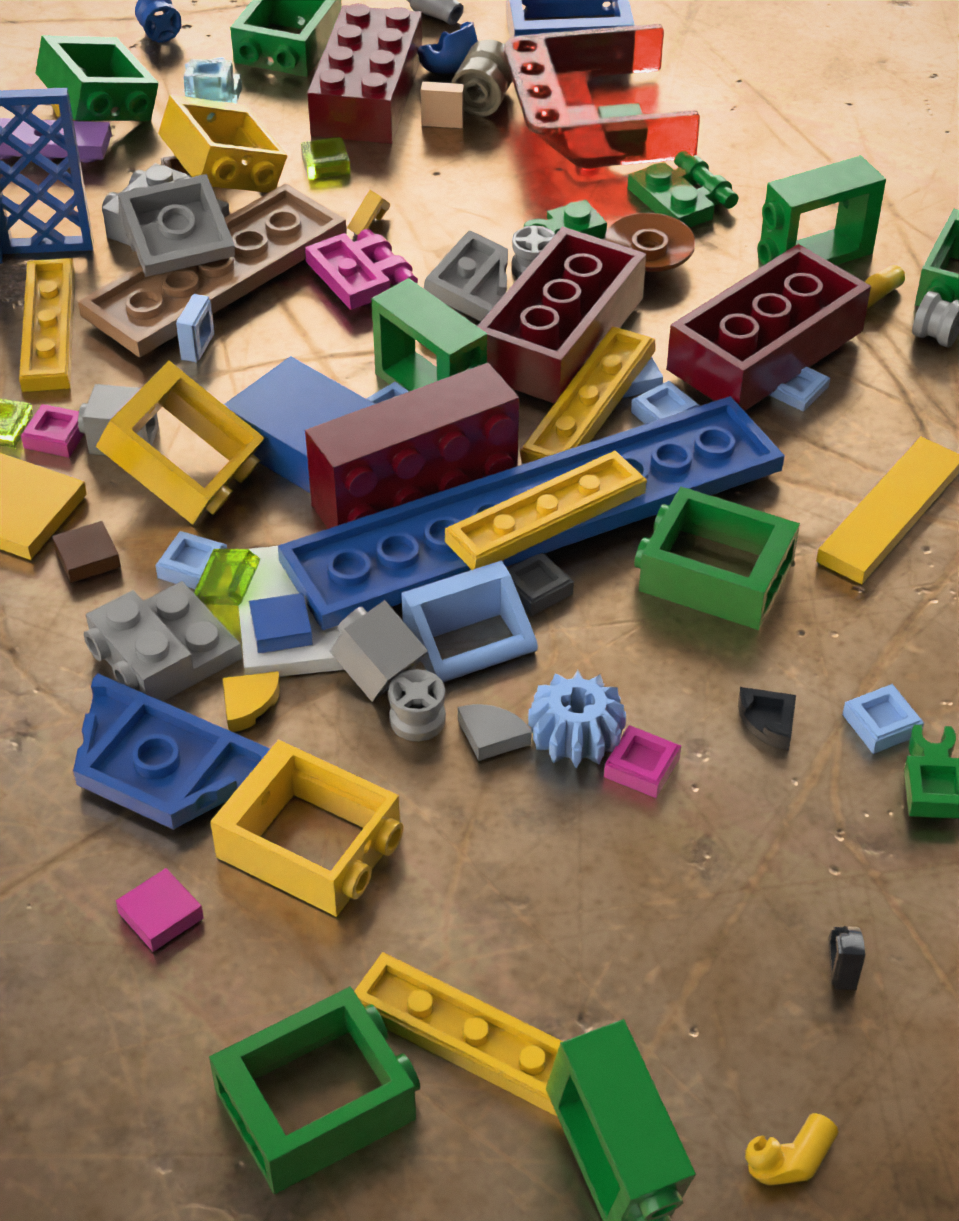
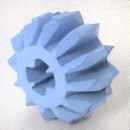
[528,670,626,768]

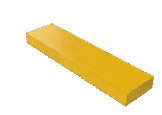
[19,258,75,392]
[520,326,656,464]
[816,436,959,585]
[445,450,647,570]
[354,952,563,1116]

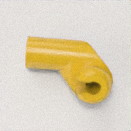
[865,265,905,309]
[745,1113,839,1186]

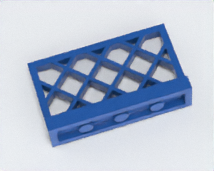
[0,88,94,264]

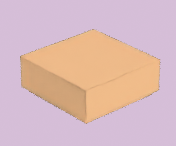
[420,82,464,128]

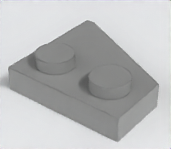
[423,230,508,321]

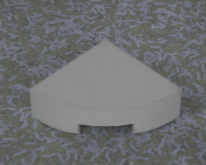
[458,704,532,761]

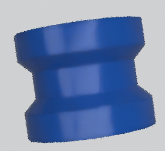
[135,0,182,43]

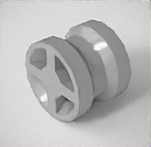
[511,225,555,278]
[912,291,959,348]
[388,669,446,742]

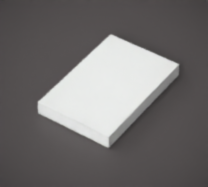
[233,546,345,677]

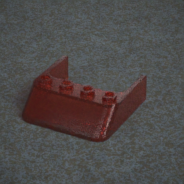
[504,23,700,170]

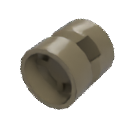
[451,39,518,117]

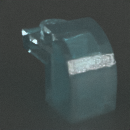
[183,58,242,119]

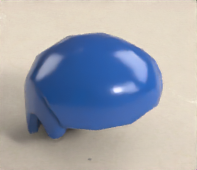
[417,22,478,75]

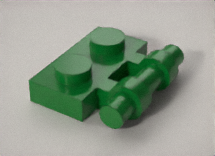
[628,150,739,228]

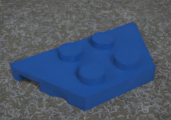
[73,673,270,829]

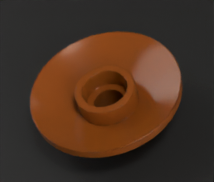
[605,213,695,272]

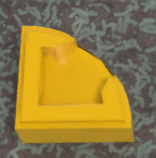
[347,190,391,235]
[223,671,280,732]

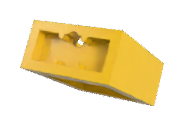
[158,95,288,193]
[95,361,264,525]
[210,739,404,917]

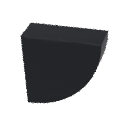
[738,687,796,750]
[828,926,865,990]

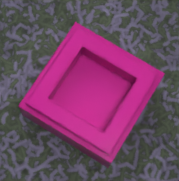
[21,404,85,458]
[604,725,681,798]
[116,868,204,952]

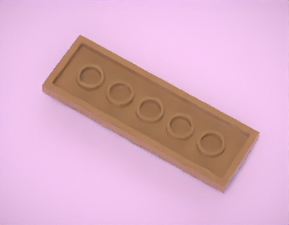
[78,183,347,357]

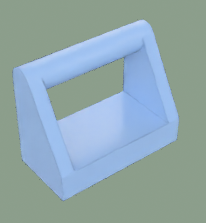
[402,561,538,683]

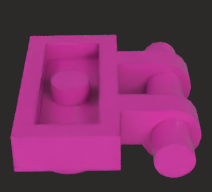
[305,229,418,310]

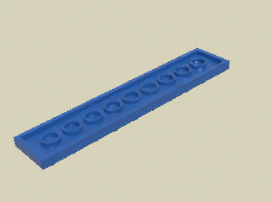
[278,396,785,631]

